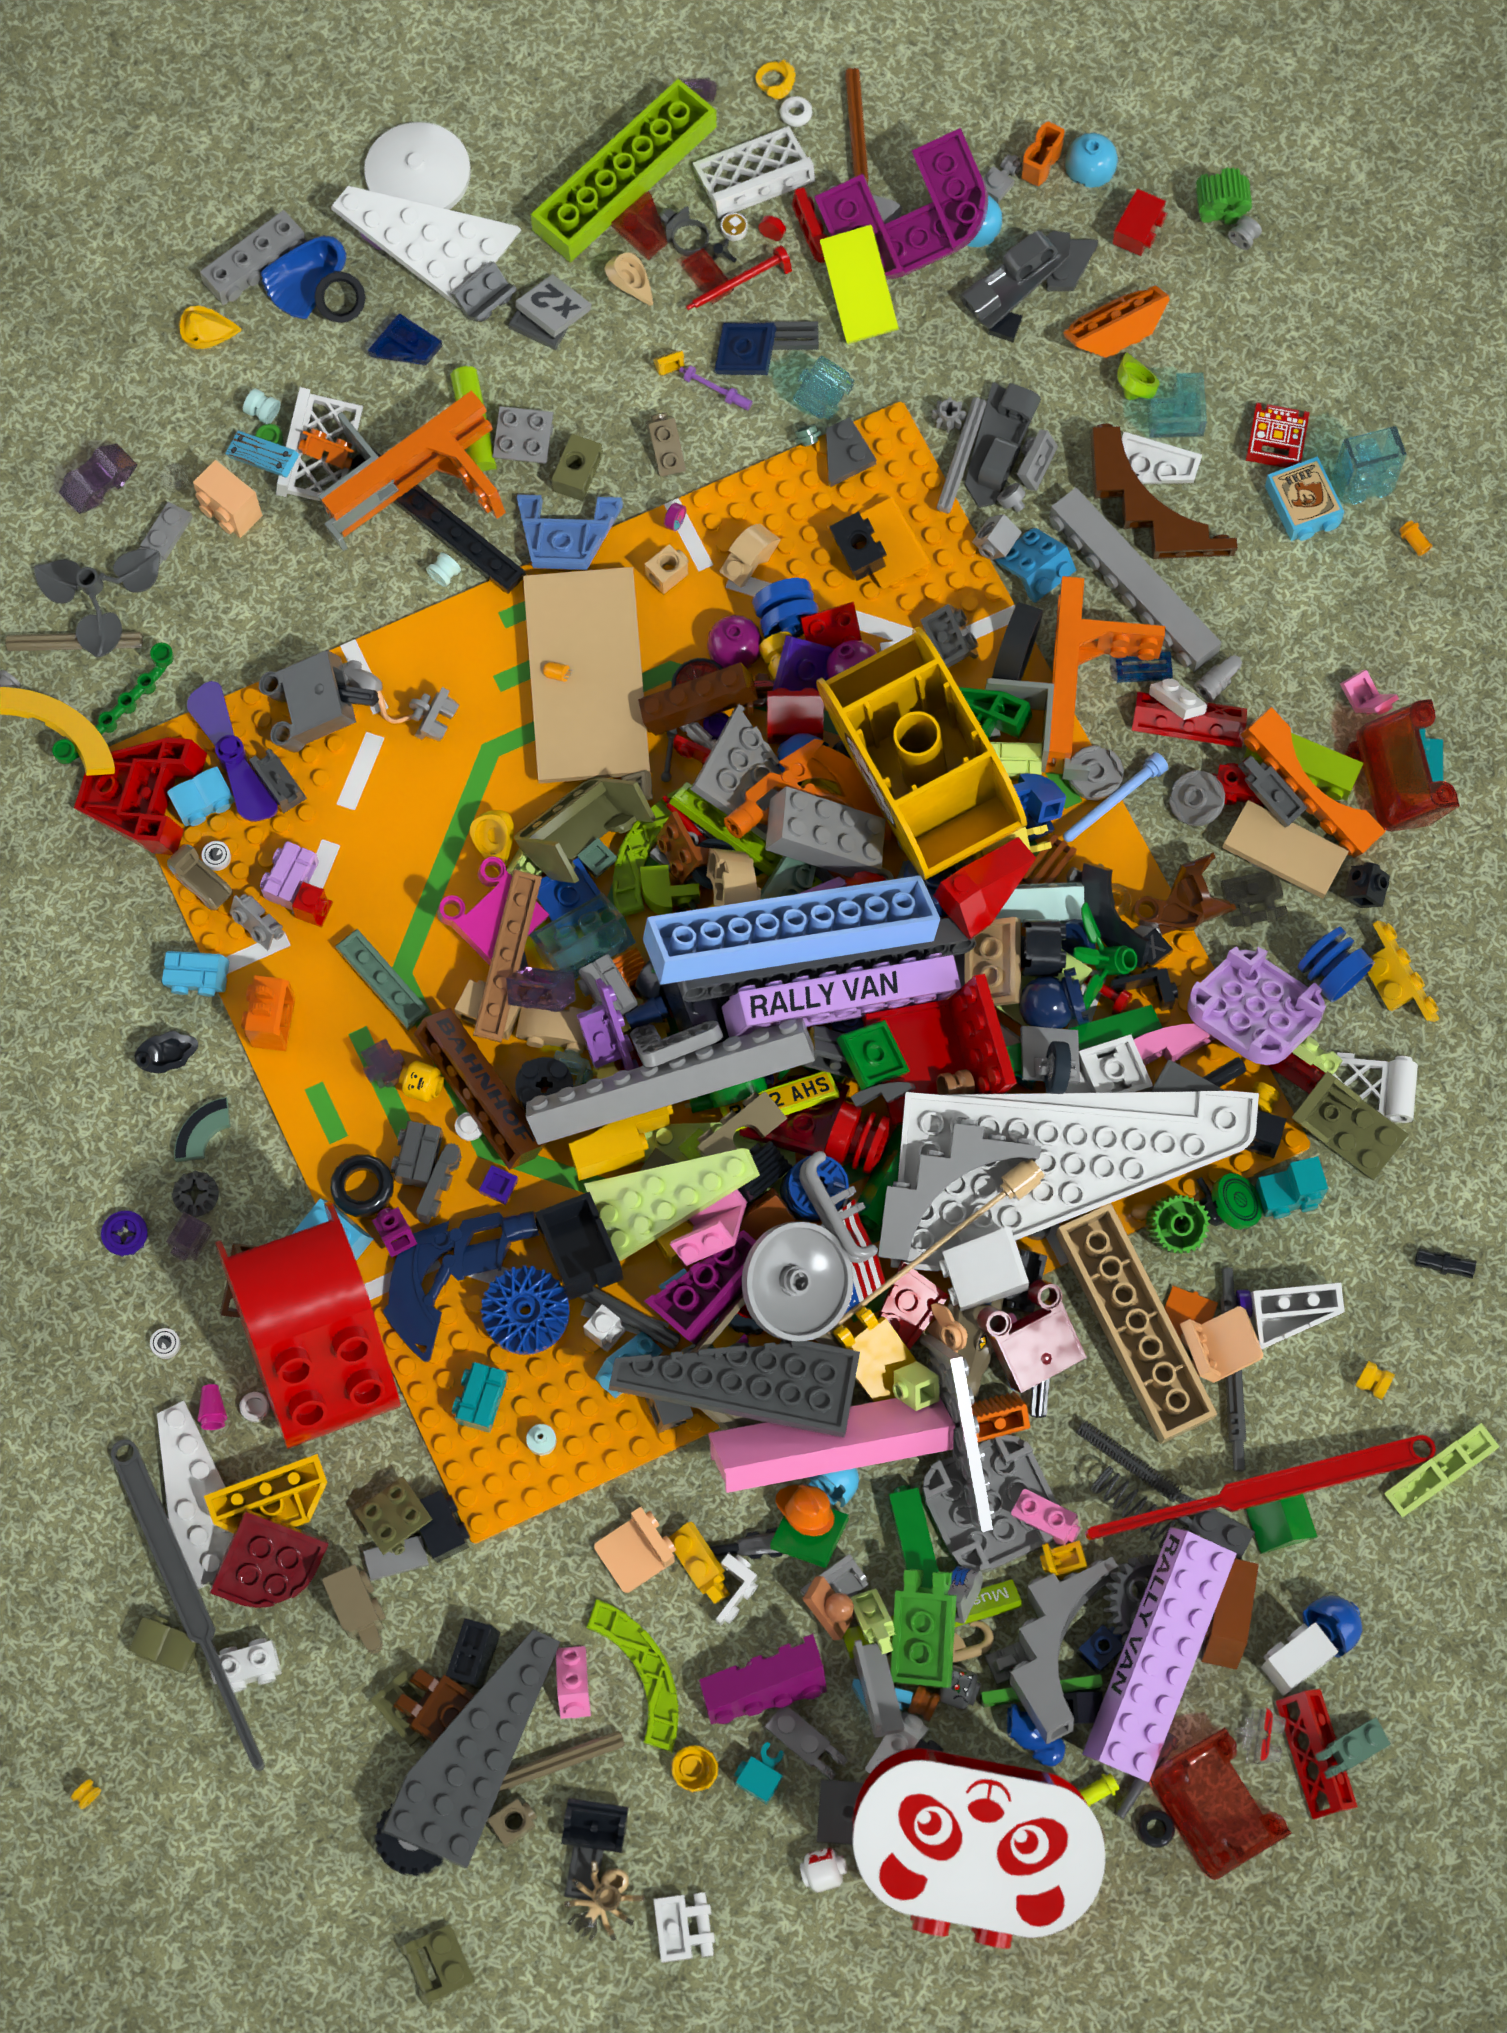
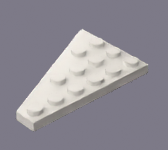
[331,186,522,308]

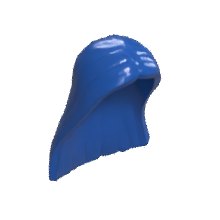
[261,235,346,319]

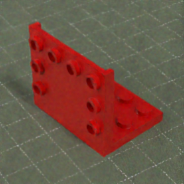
[862,974,1017,1126]

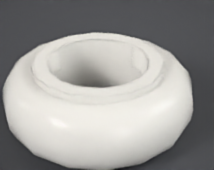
[780,96,812,127]

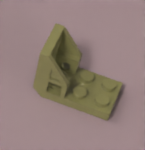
[1292,1071,1409,1181]

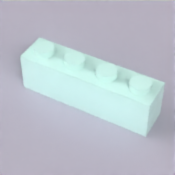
[995,882,1084,923]

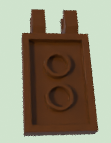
[393,1668,474,1743]

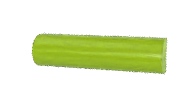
[451,366,497,472]

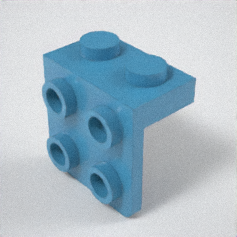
[995,528,1077,603]

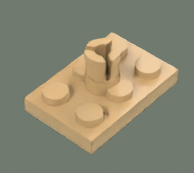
[965,917,1021,1006]

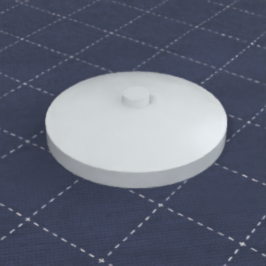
[364,122,471,210]

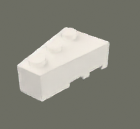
[1250,1283,1345,1349]

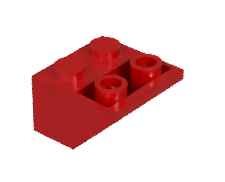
[767,688,824,744]

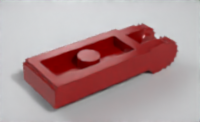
[792,187,829,264]

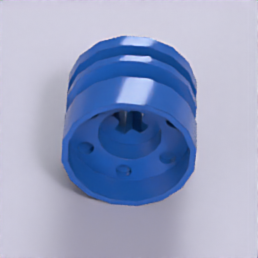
[1297,927,1375,1003]
[779,1156,849,1222]

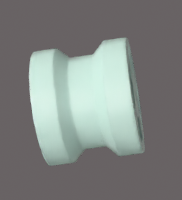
[426,552,461,587]

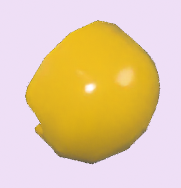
[672,1745,718,1792]

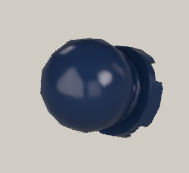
[1019,967,1090,1029]

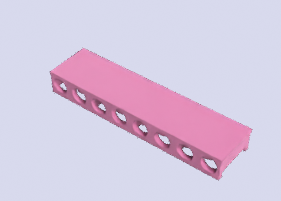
[708,1396,955,1493]

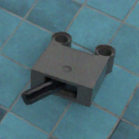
[259,650,379,753]
[1150,1057,1246,1092]

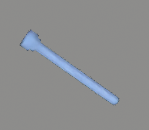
[1063,752,1168,842]

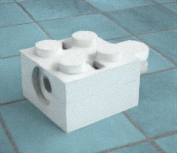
[1065,1035,1153,1093]

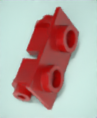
[1268,1053,1325,1094]

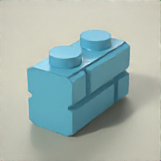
[162,951,229,997]

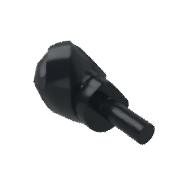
[1196,1177,1225,1226]

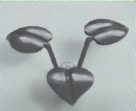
[34,549,161,658]

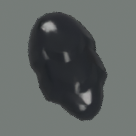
[134,1030,198,1074]

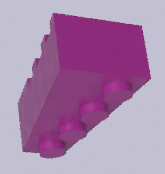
[645,1230,756,1345]
[699,1634,827,1725]

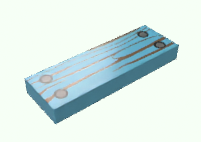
[225,431,300,478]

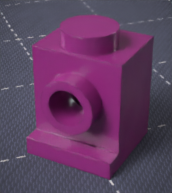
[372,1207,417,1257]

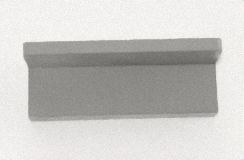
[853,1640,905,1738]

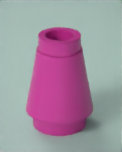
[198,1384,227,1430]

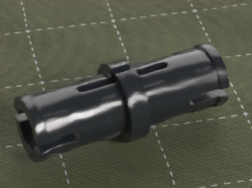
[1414,1248,1476,1279]

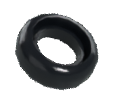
[330,1154,394,1217]

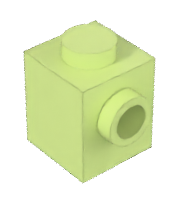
[893,1361,939,1411]

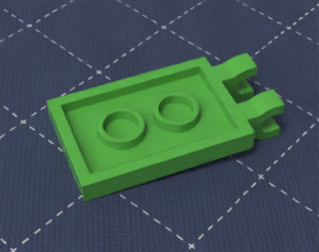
[891,1569,956,1688]

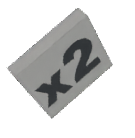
[515,274,591,337]

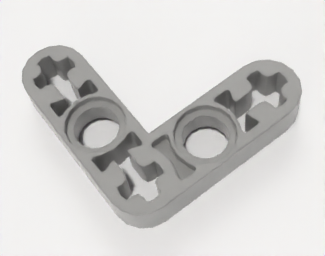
[630,1021,723,1067]

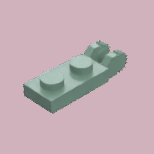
[1315,1717,1391,1779]

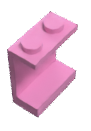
[670,1189,747,1266]

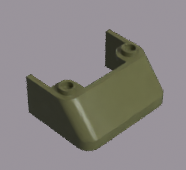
[514,777,656,883]

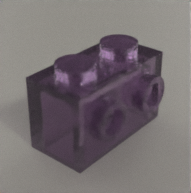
[506,966,576,1012]

